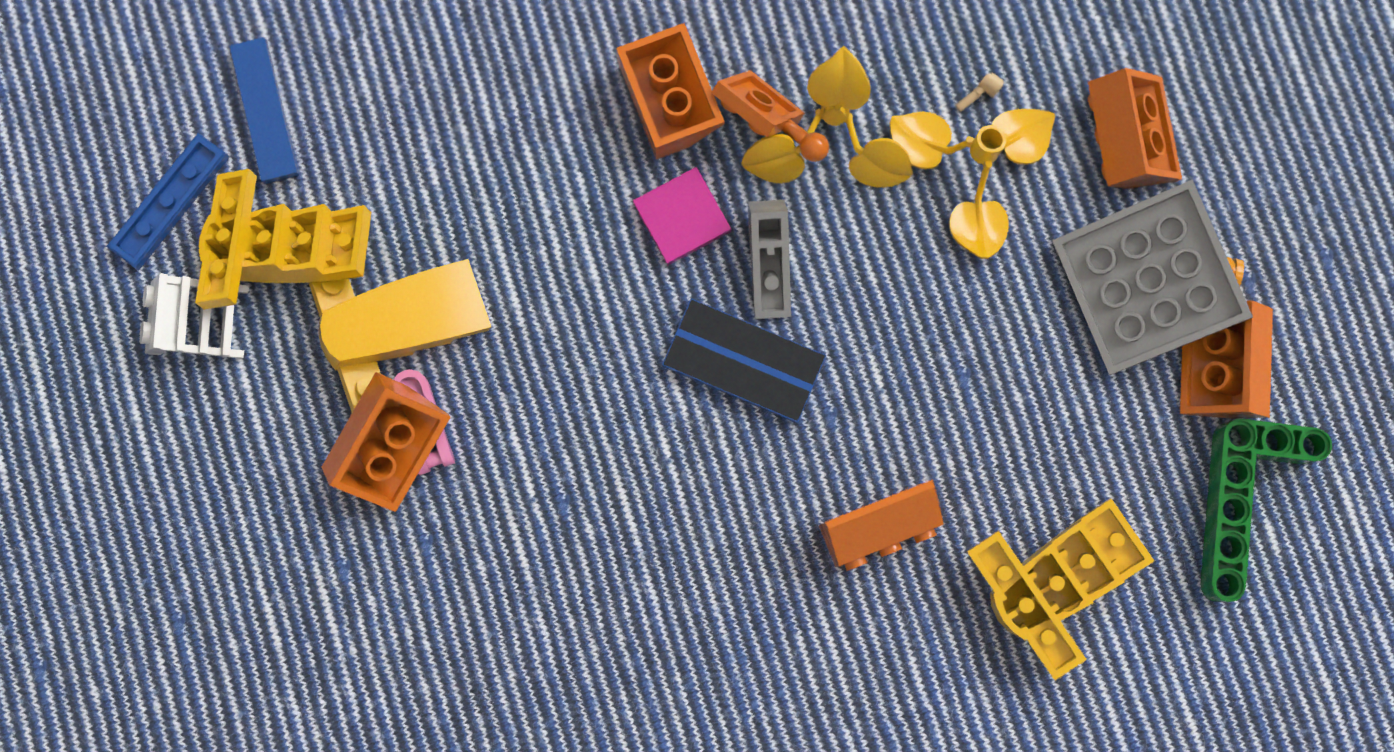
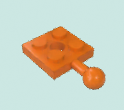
[711,70,829,162]

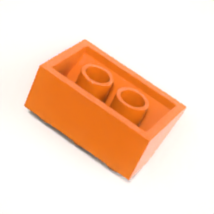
[616,23,725,160]
[1088,68,1182,189]
[1180,300,1273,419]
[321,372,451,512]
[819,480,944,571]

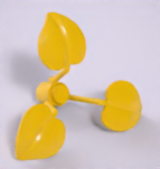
[741,46,913,188]
[890,109,1055,259]

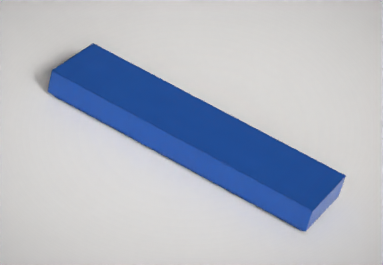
[229,37,300,185]
[106,133,230,271]

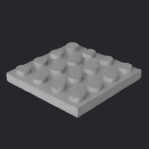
[1052,179,1253,375]

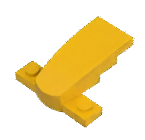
[195,169,372,310]
[308,259,492,413]
[967,498,1154,681]

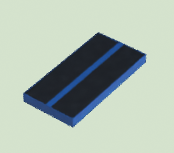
[662,298,826,424]

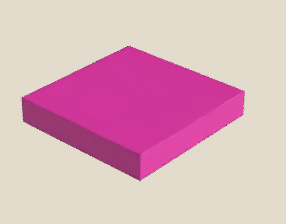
[633,167,731,266]

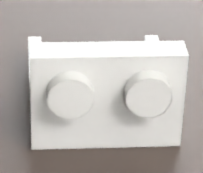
[140,273,249,359]

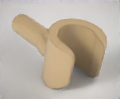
[955,73,1004,112]

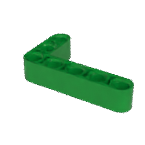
[1200,419,1332,602]

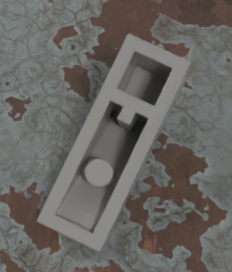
[748,200,791,319]

